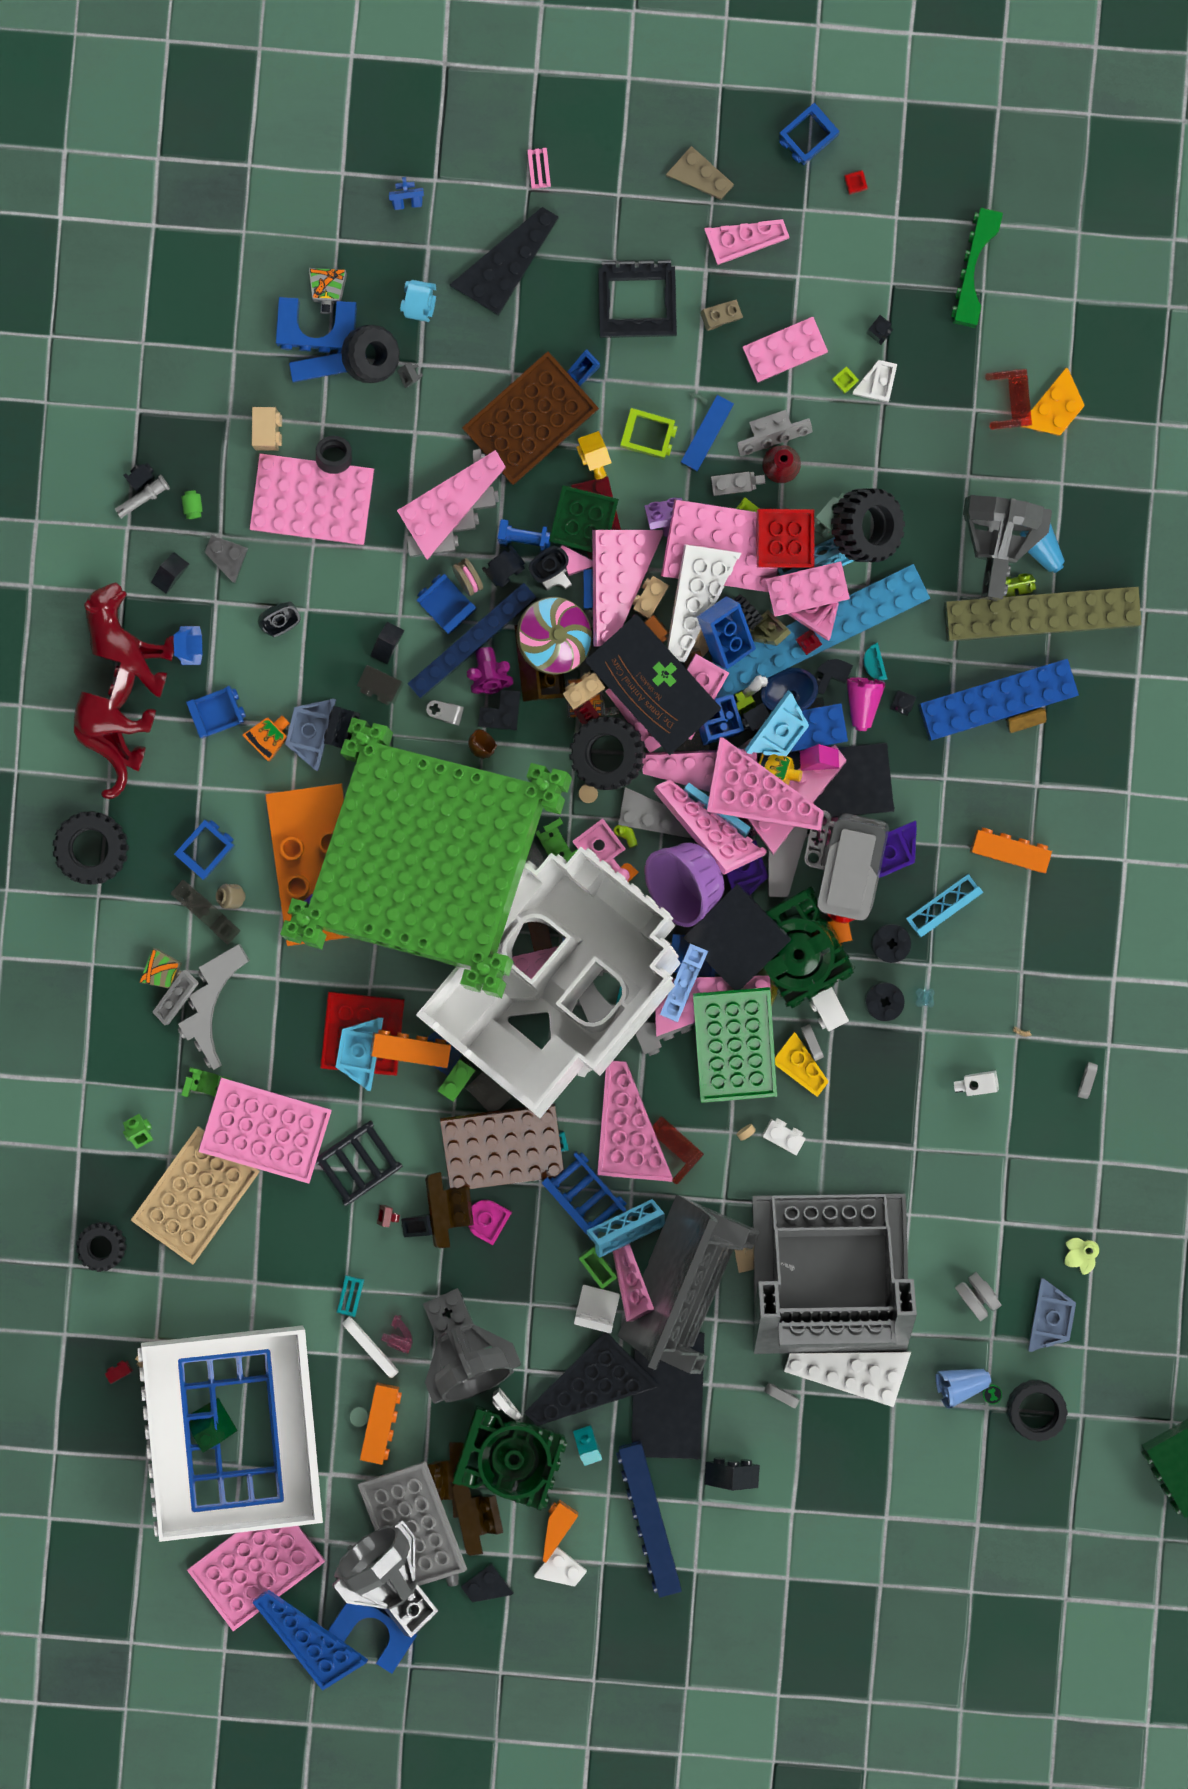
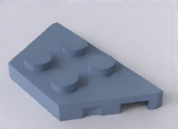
[285,699,336,771]
[1028,1278,1076,1352]

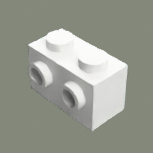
[809,987,849,1032]
[762,1118,806,1156]

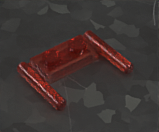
[985,369,1032,430]
[652,1116,704,1184]

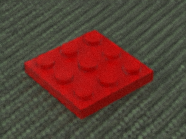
[757,509,814,568]

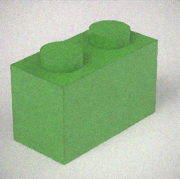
[438,1058,476,1102]
[579,1245,617,1289]

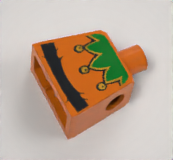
[242,715,290,762]

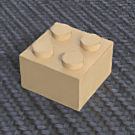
[252,407,282,451]

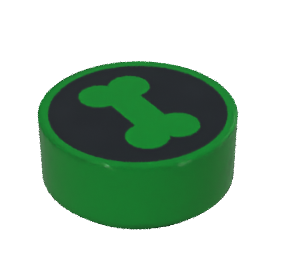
[983,1384,1002,1404]

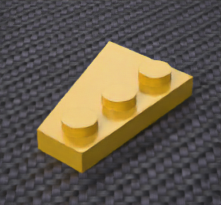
[775,1032,829,1097]

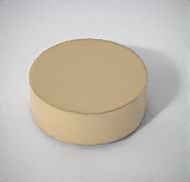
[579,784,598,803]
[736,1124,756,1141]

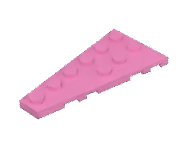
[642,749,758,792]
[653,780,767,875]

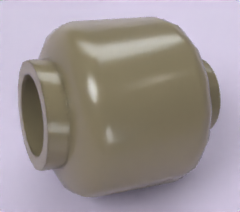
[216,884,246,909]

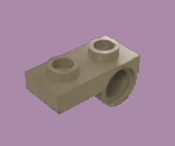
[700,299,743,331]

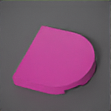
[468,1200,512,1245]

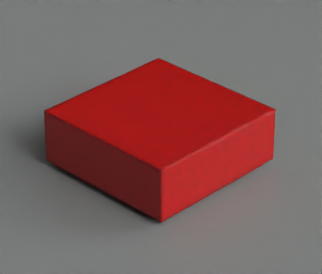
[844,170,868,195]

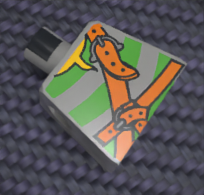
[309,268,347,314]

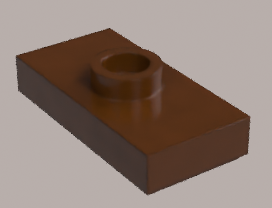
[528,922,553,952]

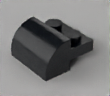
[324,706,360,748]

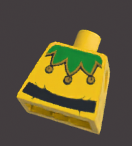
[759,753,802,785]

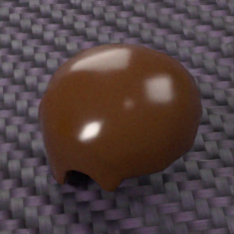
[468,729,497,759]

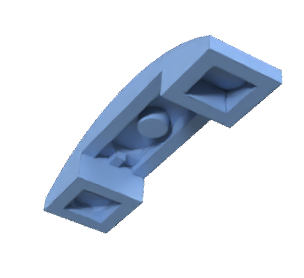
[660,944,708,1022]

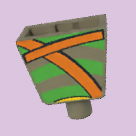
[140,948,182,988]

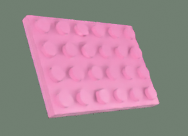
[250,454,374,545]
[661,499,778,592]
[198,1077,332,1183]
[187,1526,326,1631]

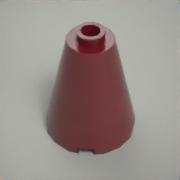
[762,445,801,484]

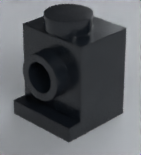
[867,315,893,345]
[123,463,155,492]
[890,690,916,716]

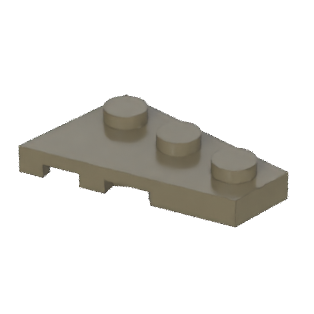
[666,146,734,200]

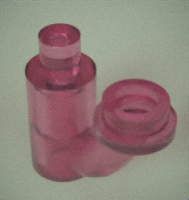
[381,1315,413,1354]

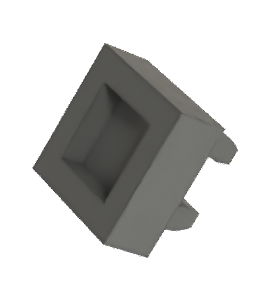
[397,362,423,388]

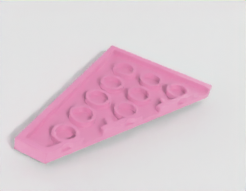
[707,737,824,831]

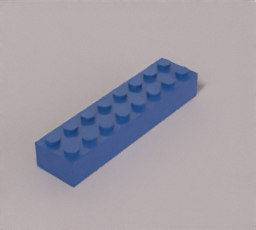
[918,659,1079,741]

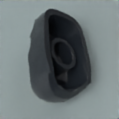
[528,546,569,583]
[258,602,301,637]

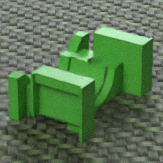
[535,817,578,862]
[180,1067,232,1097]

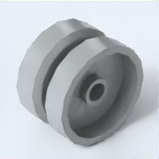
[955,1272,1002,1322]

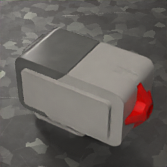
[805,810,889,924]

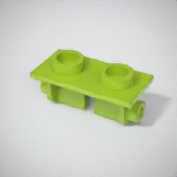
[1003,573,1036,597]

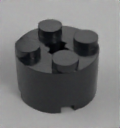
[482,545,525,588]
[871,924,911,963]
[864,982,905,1021]

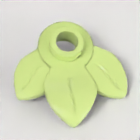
[1064,1238,1099,1275]

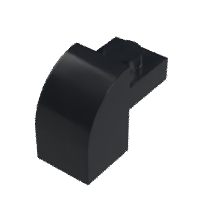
[816,659,853,695]

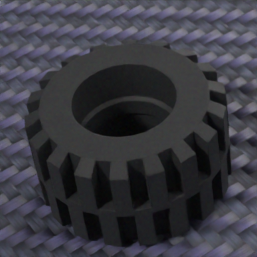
[76,1222,127,1272]

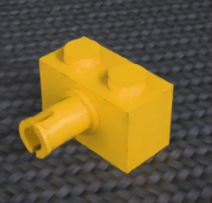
[576,431,611,479]

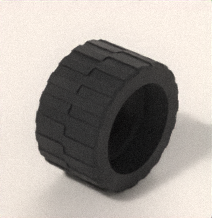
[1006,1380,1068,1442]

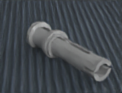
[114,475,170,519]

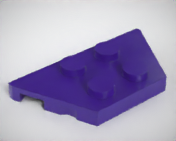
[879,820,917,878]
[726,840,768,895]

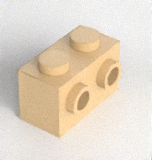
[632,576,669,619]
[563,671,607,710]

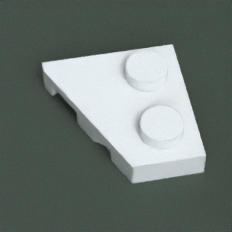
[852,360,897,403]
[492,1387,523,1421]
[534,1546,587,1586]

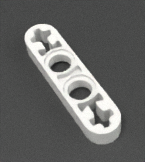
[342,1316,399,1378]

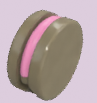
[452,558,483,596]

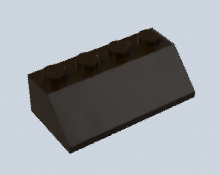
[514,625,566,702]

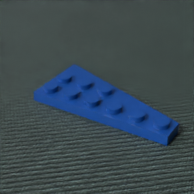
[252,1590,368,1691]

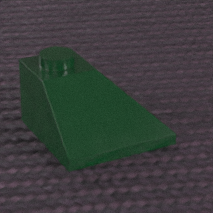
[189,1398,238,1453]

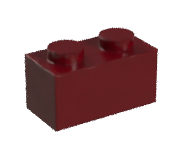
[105,1360,133,1384]

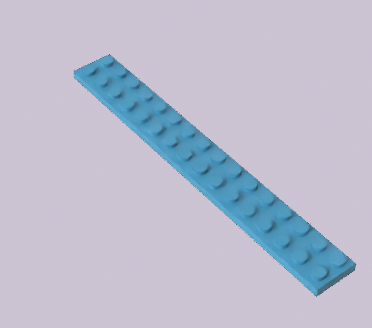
[711,564,930,700]

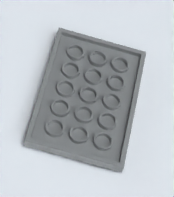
[358,1461,467,1586]

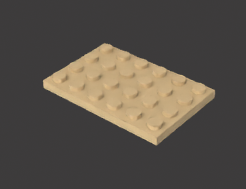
[131,1126,260,1265]

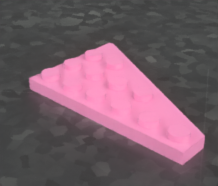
[592,530,663,646]
[597,1061,673,1182]

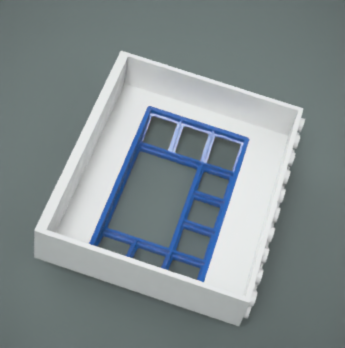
[137,1325,323,1542]

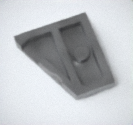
[205,535,248,583]

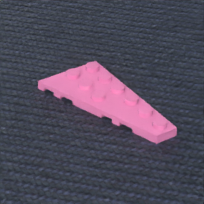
[397,450,506,560]
[747,745,846,855]
[655,975,771,1037]

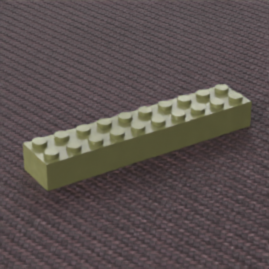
[944,587,1142,642]

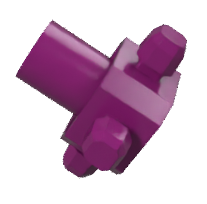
[467,647,514,694]

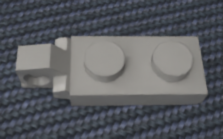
[711,472,765,496]

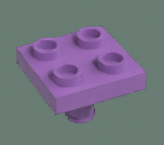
[644,498,682,537]

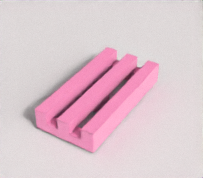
[528,148,551,189]

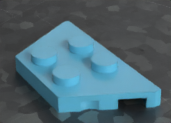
[745,690,809,756]
[336,1018,384,1091]

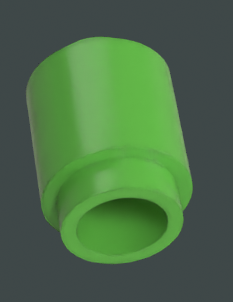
[181,490,203,519]

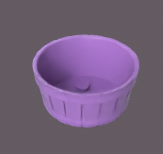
[645,843,724,927]

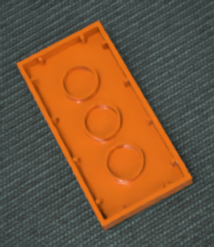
[266,783,349,946]

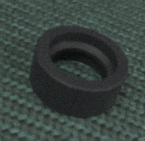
[316,436,352,474]

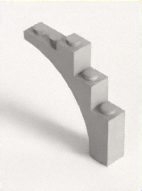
[407,449,499,558]
[178,944,250,1070]
[579,982,694,1056]

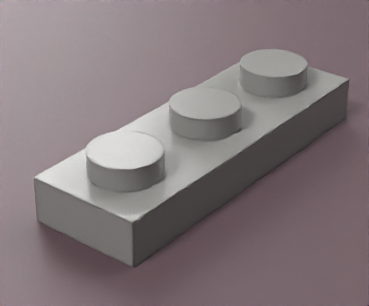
[153,970,199,1025]

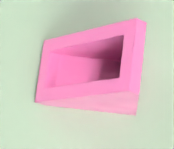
[561,545,593,576]

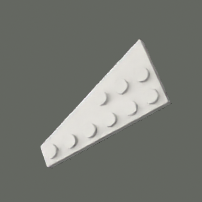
[667,544,742,662]
[784,1351,911,1407]

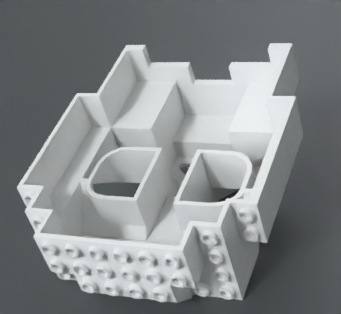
[416,847,681,1118]

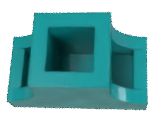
[573,1425,603,1466]

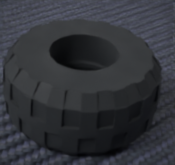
[341,325,400,383]

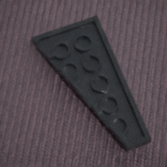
[450,207,559,316]

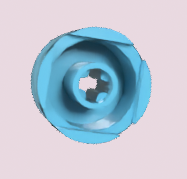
[400,280,436,322]

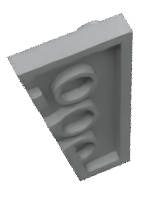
[618,787,693,839]

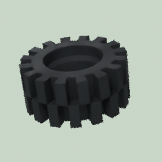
[734,594,763,629]

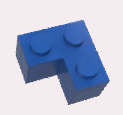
[699,694,744,745]

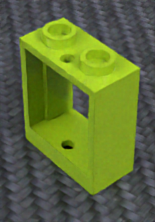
[620,408,678,460]

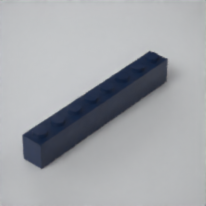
[407,583,537,699]
[616,1440,682,1598]

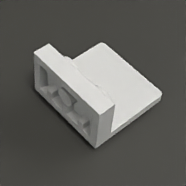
[574,1285,620,1333]

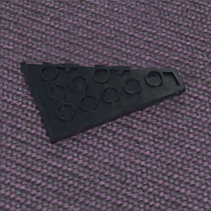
[524,1332,659,1426]

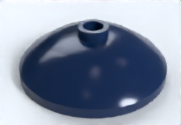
[761,668,818,712]

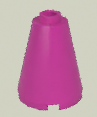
[847,677,885,731]

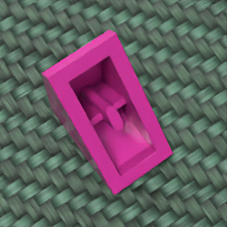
[800,744,839,771]

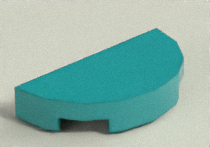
[863,643,887,680]

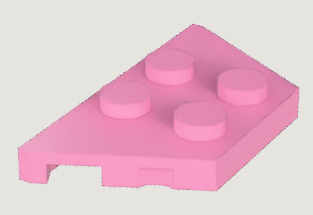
[771,602,839,641]

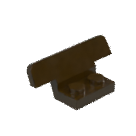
[425,1172,474,1248]
[427,1442,464,1518]
[453,1484,504,1556]

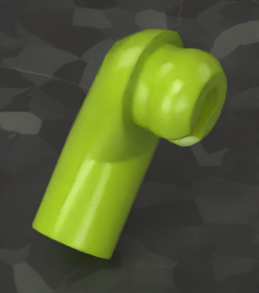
[613,825,638,848]

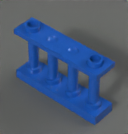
[497,519,550,552]
[541,1151,627,1239]

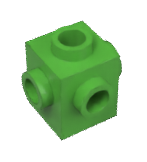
[123,1114,153,1149]

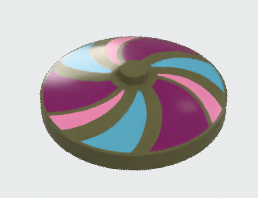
[516,597,592,675]

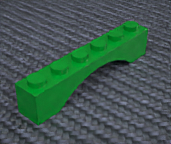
[951,208,1003,328]

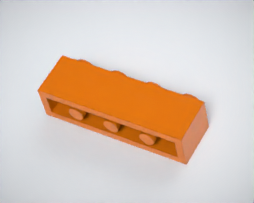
[970,827,1052,873]
[370,1030,451,1068]
[360,1382,402,1465]

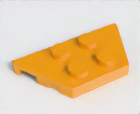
[1019,368,1085,436]

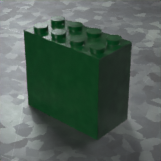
[1141,1419,1188,1518]

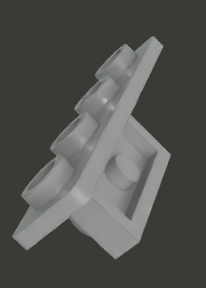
[737,410,813,456]

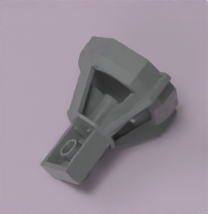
[963,495,1052,601]
[423,1288,521,1404]
[332,1520,438,1638]

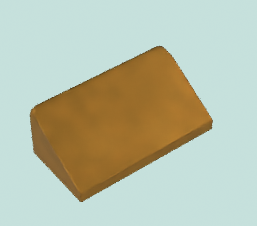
[1006,707,1047,733]

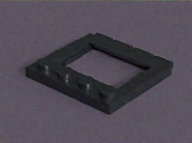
[599,260,677,338]

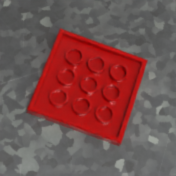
[321,992,405,1076]

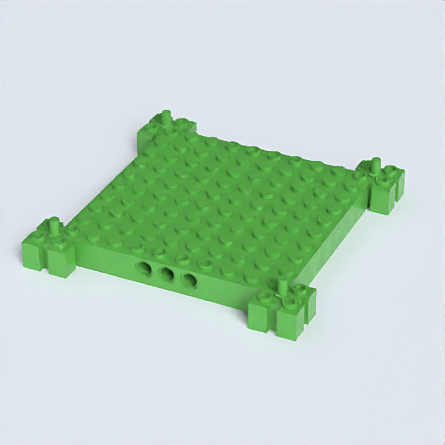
[280,718,572,999]

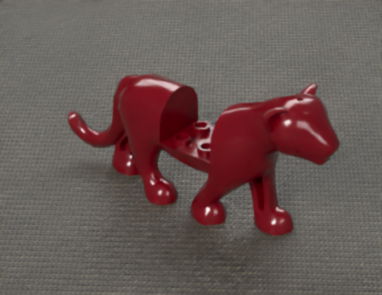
[74,582,174,799]

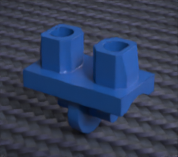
[389,177,424,210]

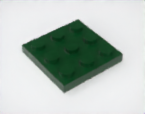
[549,485,619,553]

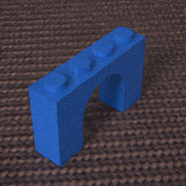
[276,297,357,353]
[328,1603,418,1674]

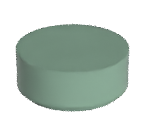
[350,1407,369,1427]

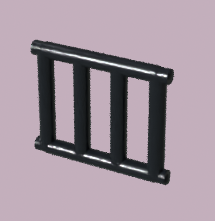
[315,1120,403,1206]

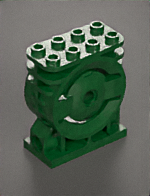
[764,886,856,1009]
[452,1405,567,1511]

